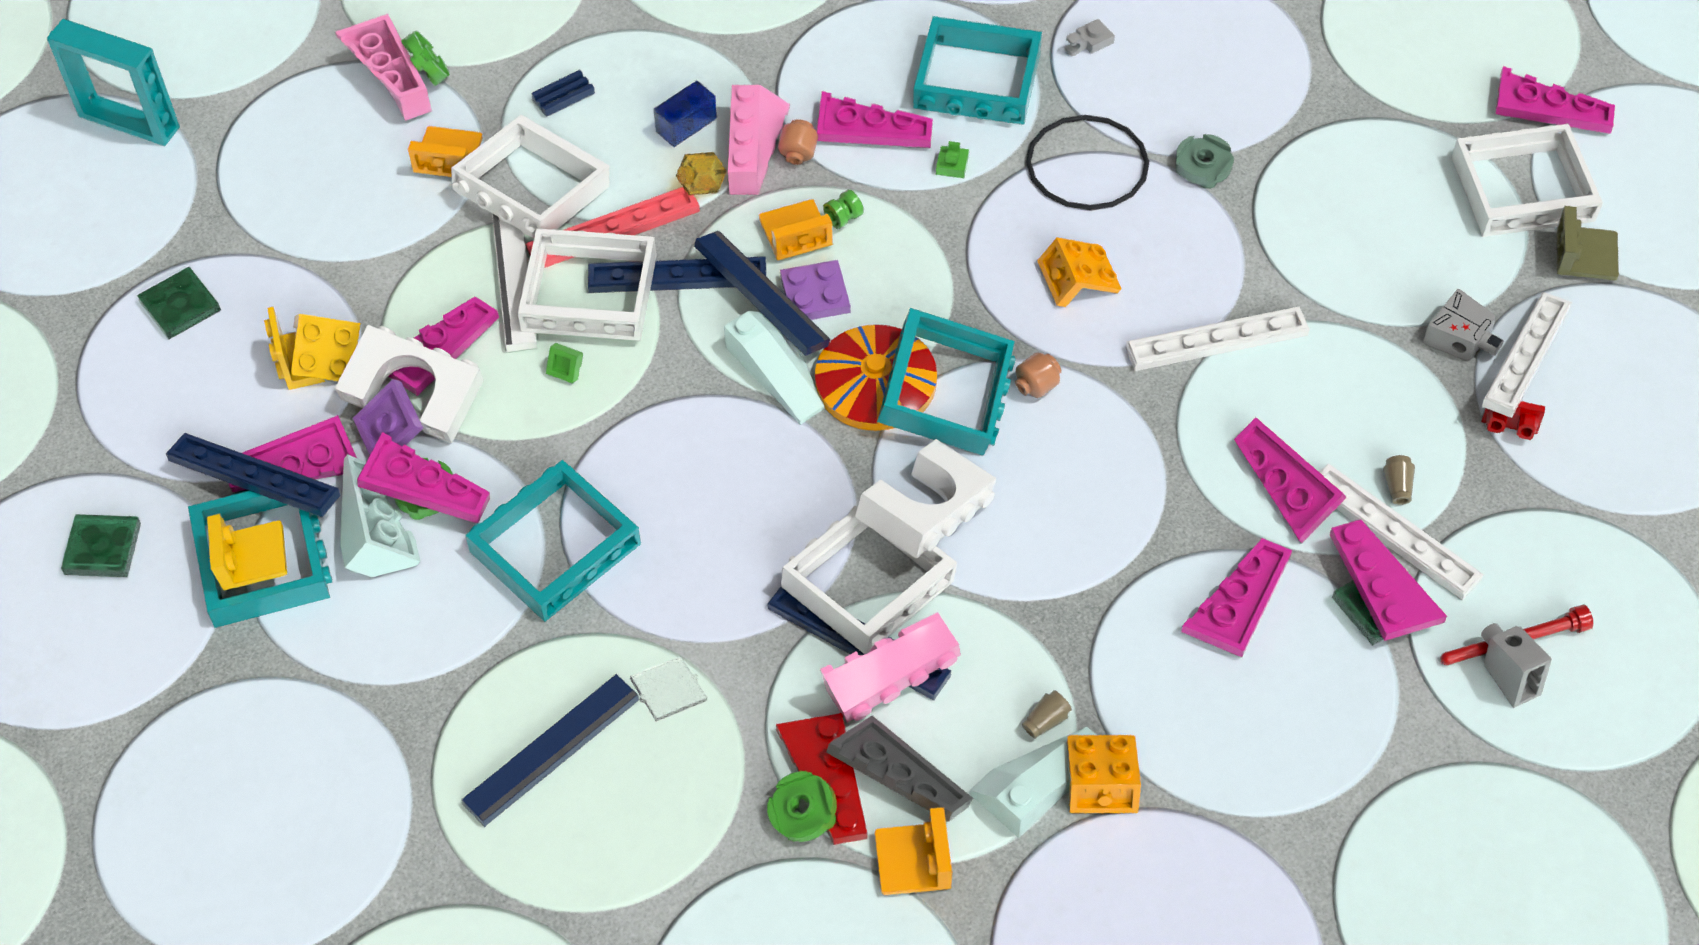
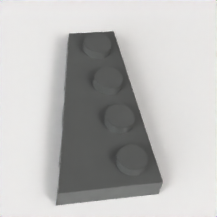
[826,715,973,822]

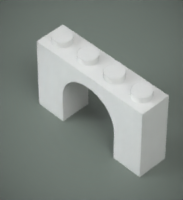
[335,325,484,444]
[855,439,996,558]

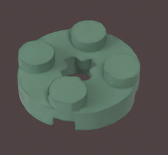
[1175,134,1234,189]

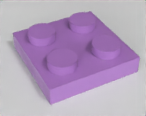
[780,260,851,320]
[353,379,423,455]

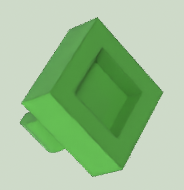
[936,141,969,178]
[546,343,583,384]

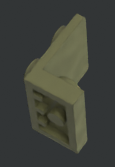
[1556,206,1619,281]

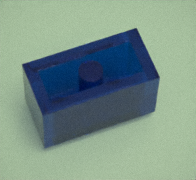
[653,80,717,147]

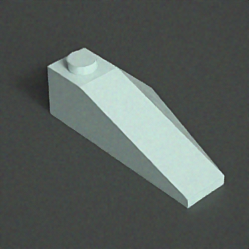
[724,311,825,425]
[340,455,421,577]
[969,727,1096,838]

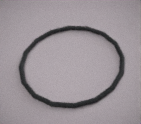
[1026,115,1150,210]

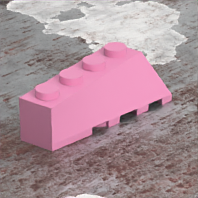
[335,14,432,121]
[728,85,790,195]
[820,612,961,723]

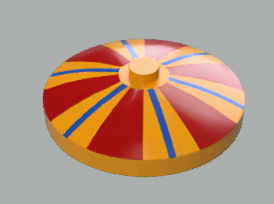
[815,325,937,431]

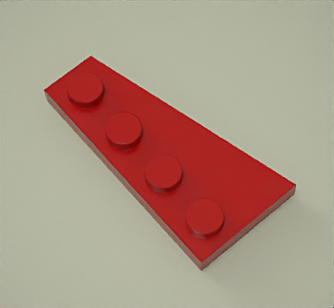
[776,713,868,845]

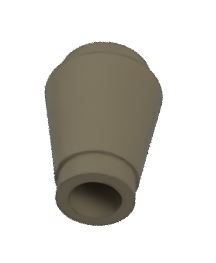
[1383,455,1415,505]
[1022,690,1072,739]

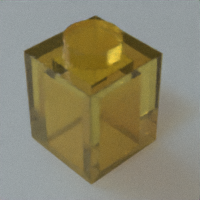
[676,152,727,196]

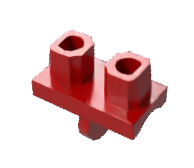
[1481,401,1546,440]

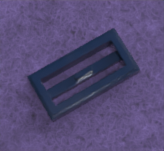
[531,70,595,117]

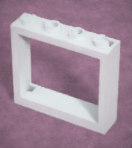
[451,115,609,238]
[1451,124,1603,237]
[518,228,657,341]
[781,505,957,654]

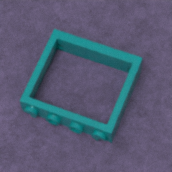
[913,16,1042,125]
[47,19,180,146]
[877,308,1016,456]
[465,459,641,622]
[188,491,333,628]

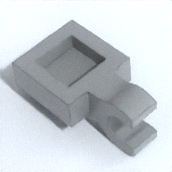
[1064,19,1115,56]

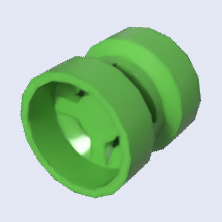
[823,189,864,229]

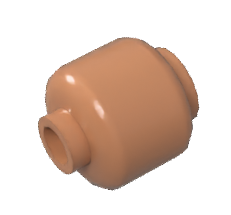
[778,119,818,165]
[1015,352,1062,398]

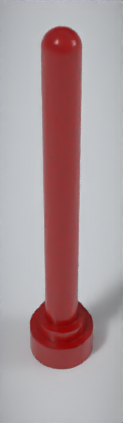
[1440,604,1594,665]

